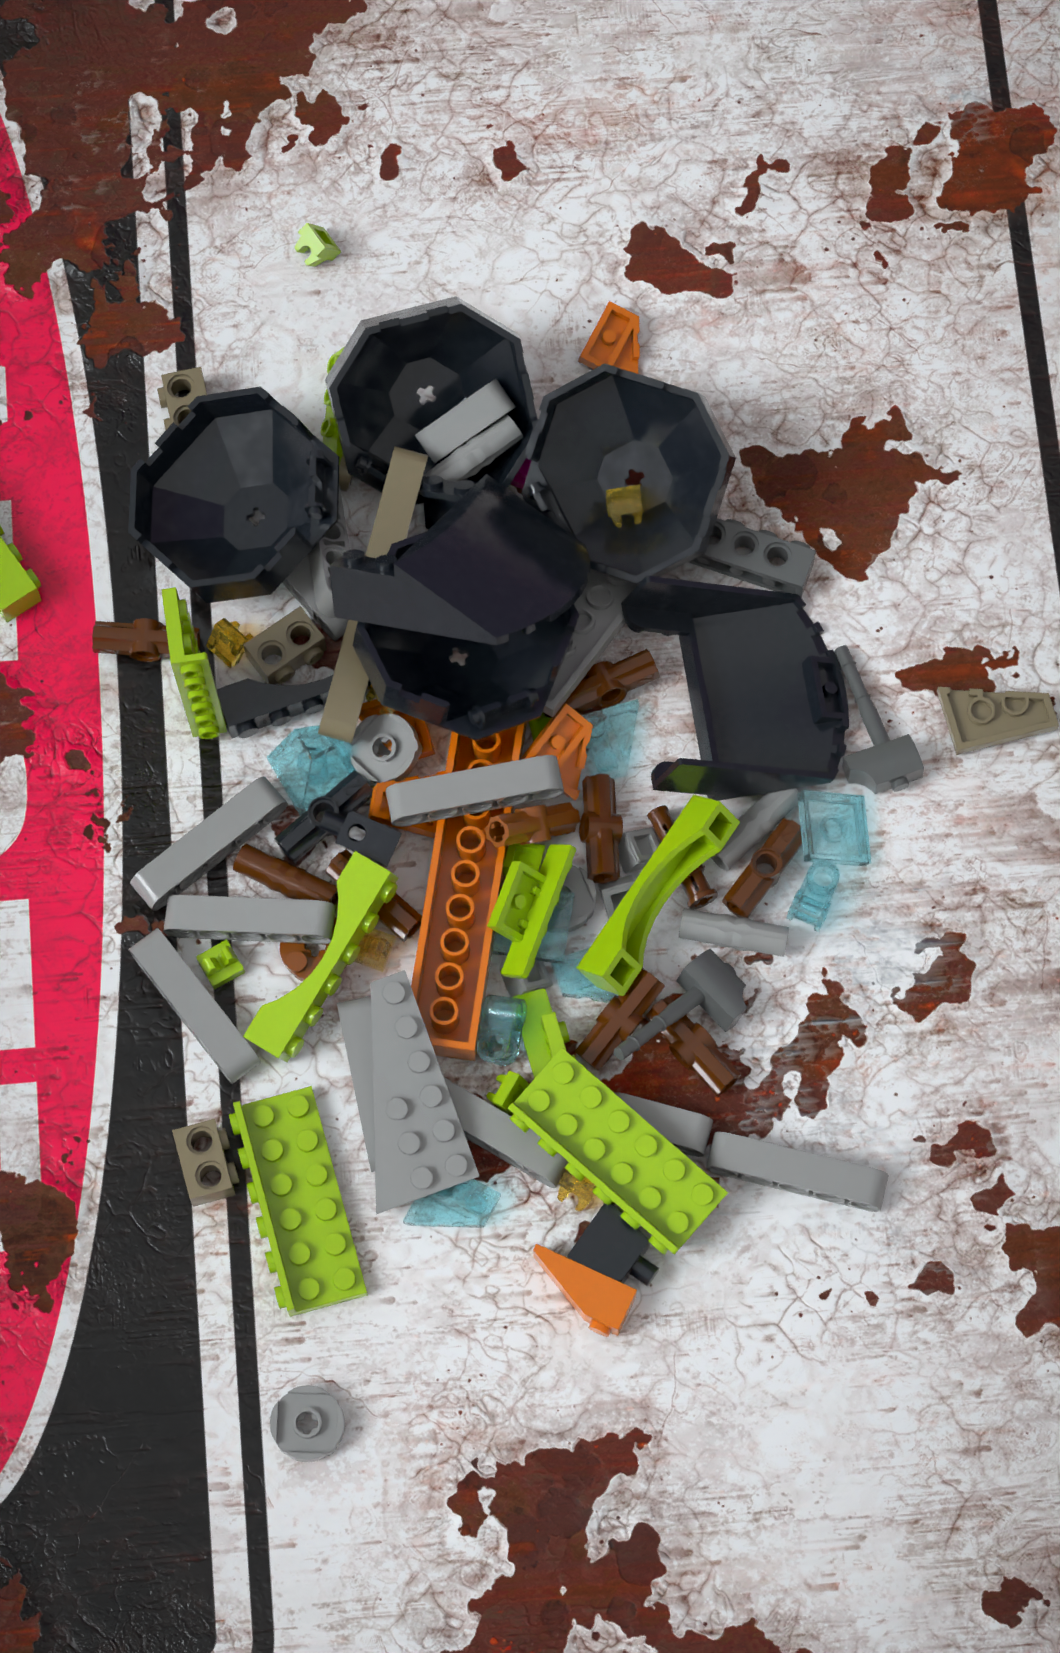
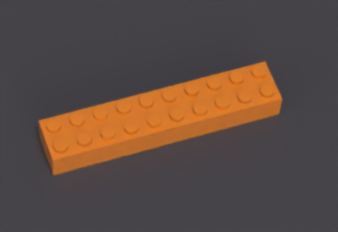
[411,722,527,1061]

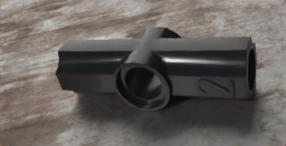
[274,770,373,863]

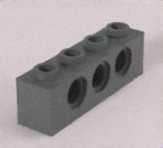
[688,518,816,598]

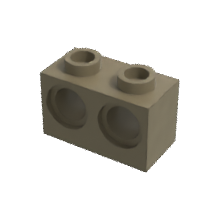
[157,367,207,430]
[243,606,327,685]
[172,1119,239,1207]

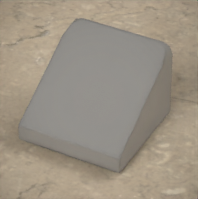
[618,827,660,873]
[598,875,635,919]
[500,953,553,999]

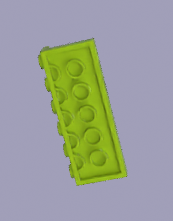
[161,587,227,739]
[508,1047,729,1255]
[229,1086,368,1317]

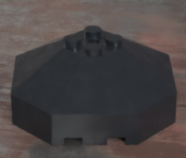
[325,296,538,505]
[521,363,736,584]
[128,386,340,603]
[352,532,580,741]

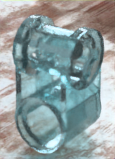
[786,859,840,932]
[477,994,527,1066]

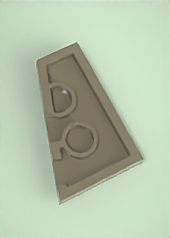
[937,687,1059,755]

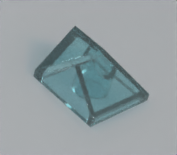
[267,725,358,816]

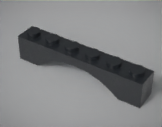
[217,675,375,739]

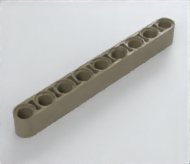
[317,446,428,744]

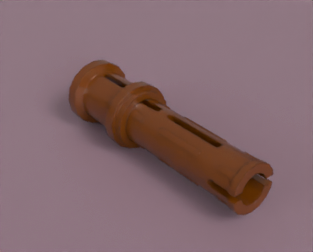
[647,805,718,910]

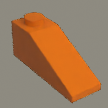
[533,1244,637,1337]

